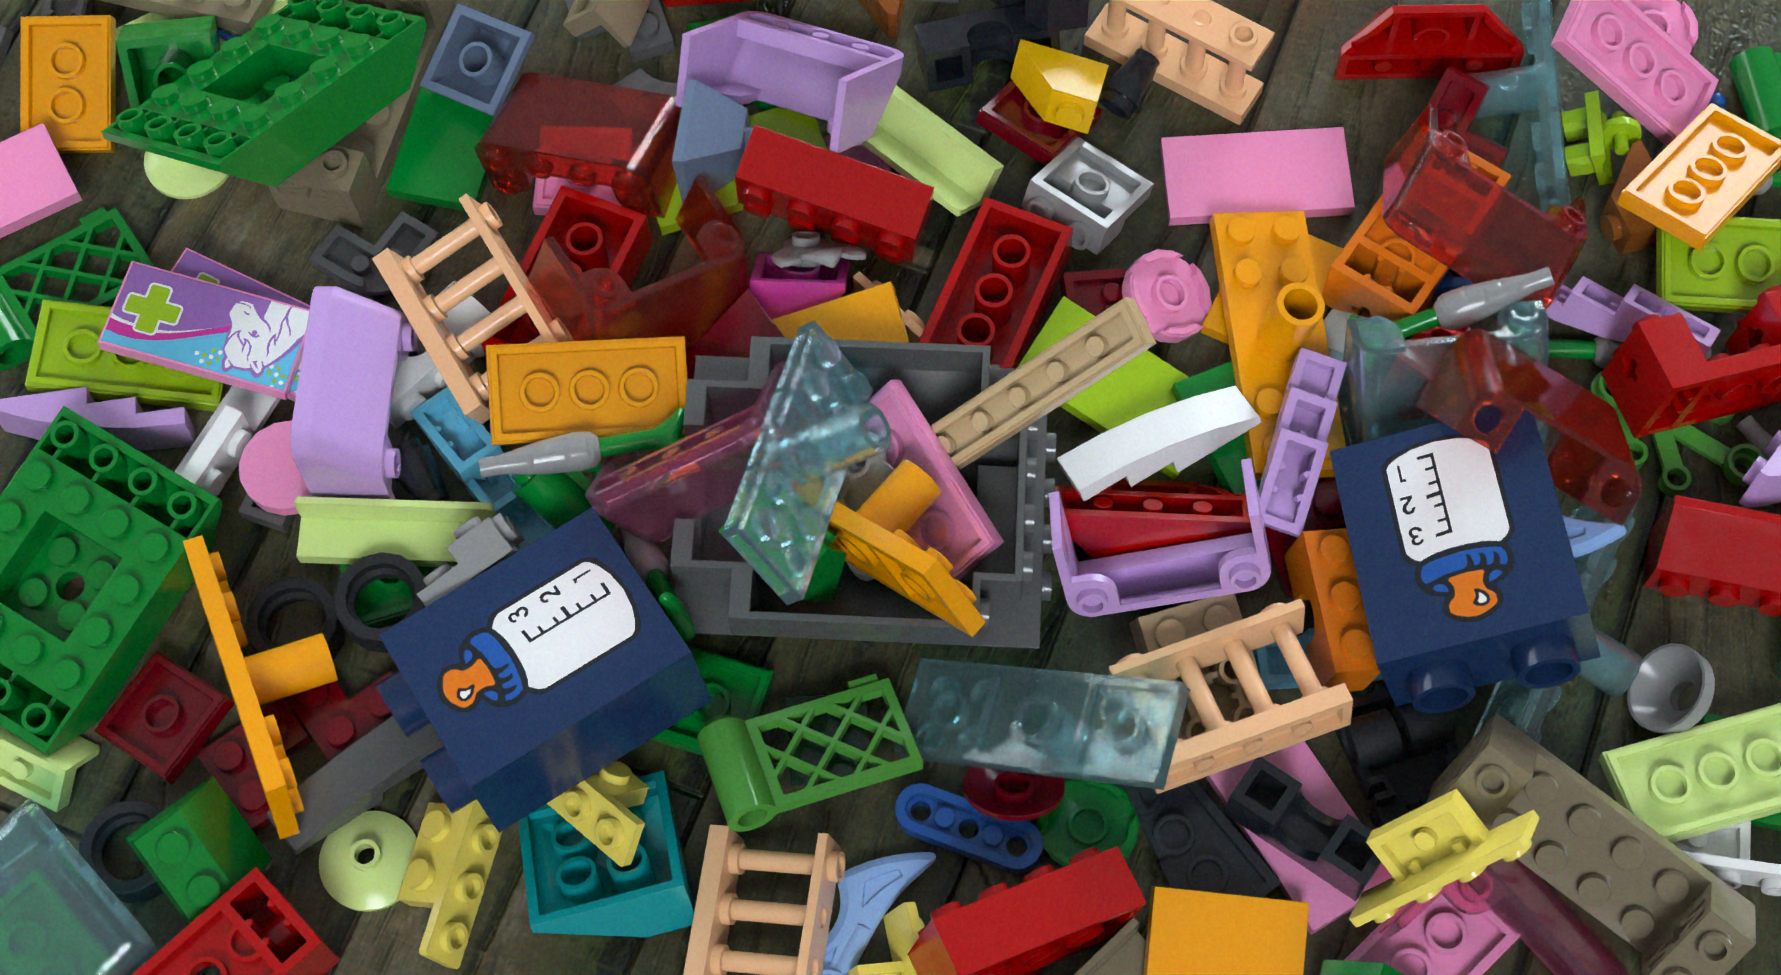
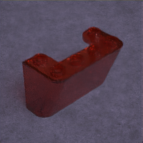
[474,72,682,218]
[1416,329,1642,526]

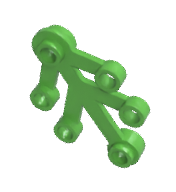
[1589,371,1766,497]

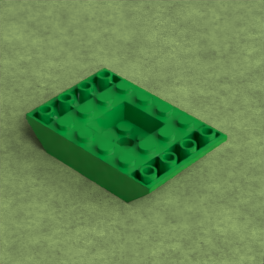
[101,0,427,187]
[0,406,222,755]

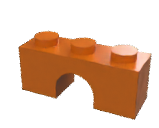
[1284,528,1381,692]

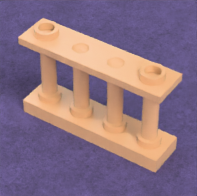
[1084,0,1275,125]
[372,194,574,424]
[1109,599,1353,794]
[683,824,846,975]

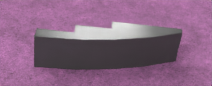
[267,716,444,855]

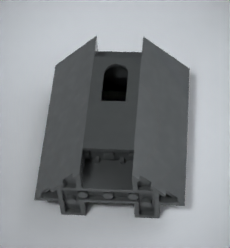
[670,336,1056,649]

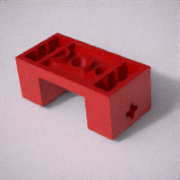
[1601,285,1781,438]
[131,867,340,975]

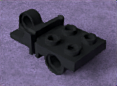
[1335,688,1463,829]

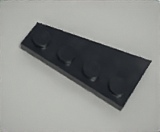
[1109,726,1281,898]

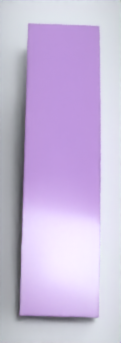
[1517,268,1721,355]
[1258,347,1347,537]
[0,387,197,450]

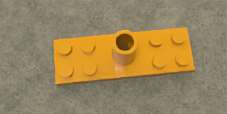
[1209,211,1346,480]
[744,456,986,637]
[183,535,338,840]

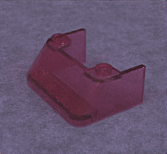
[585,361,824,543]
[1379,858,1629,975]

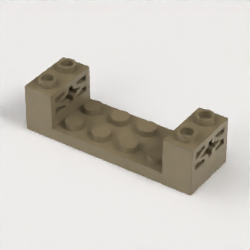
[268,0,454,228]
[1427,712,1756,975]

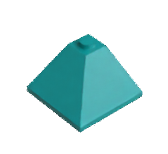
[518,770,695,937]

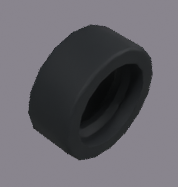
[333,552,427,653]
[245,577,346,660]
[79,800,164,904]

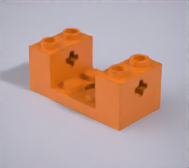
[1322,129,1512,349]

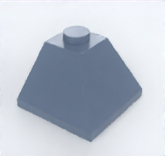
[420,3,535,118]
[672,79,753,208]

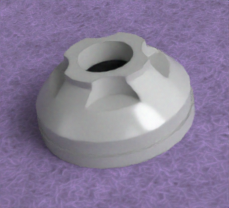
[1627,643,1715,735]

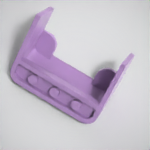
[675,11,904,154]
[290,286,421,500]
[1049,458,1271,617]

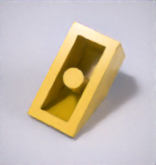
[1010,39,1109,134]

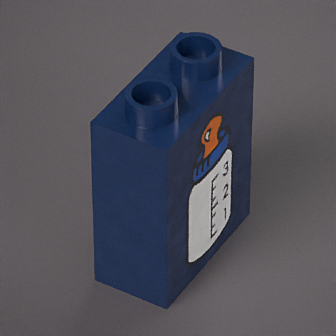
[1329,398,1601,713]
[375,507,713,833]

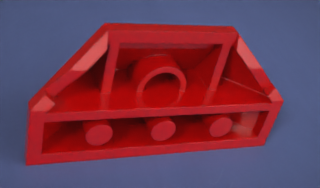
[1334,4,1525,80]
[1054,479,1252,559]

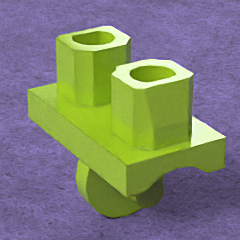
[1561,90,1641,185]

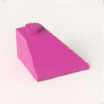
[750,253,850,320]

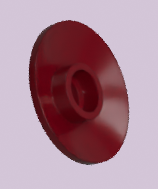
[963,752,1065,821]

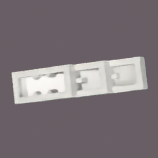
[1057,386,1261,501]

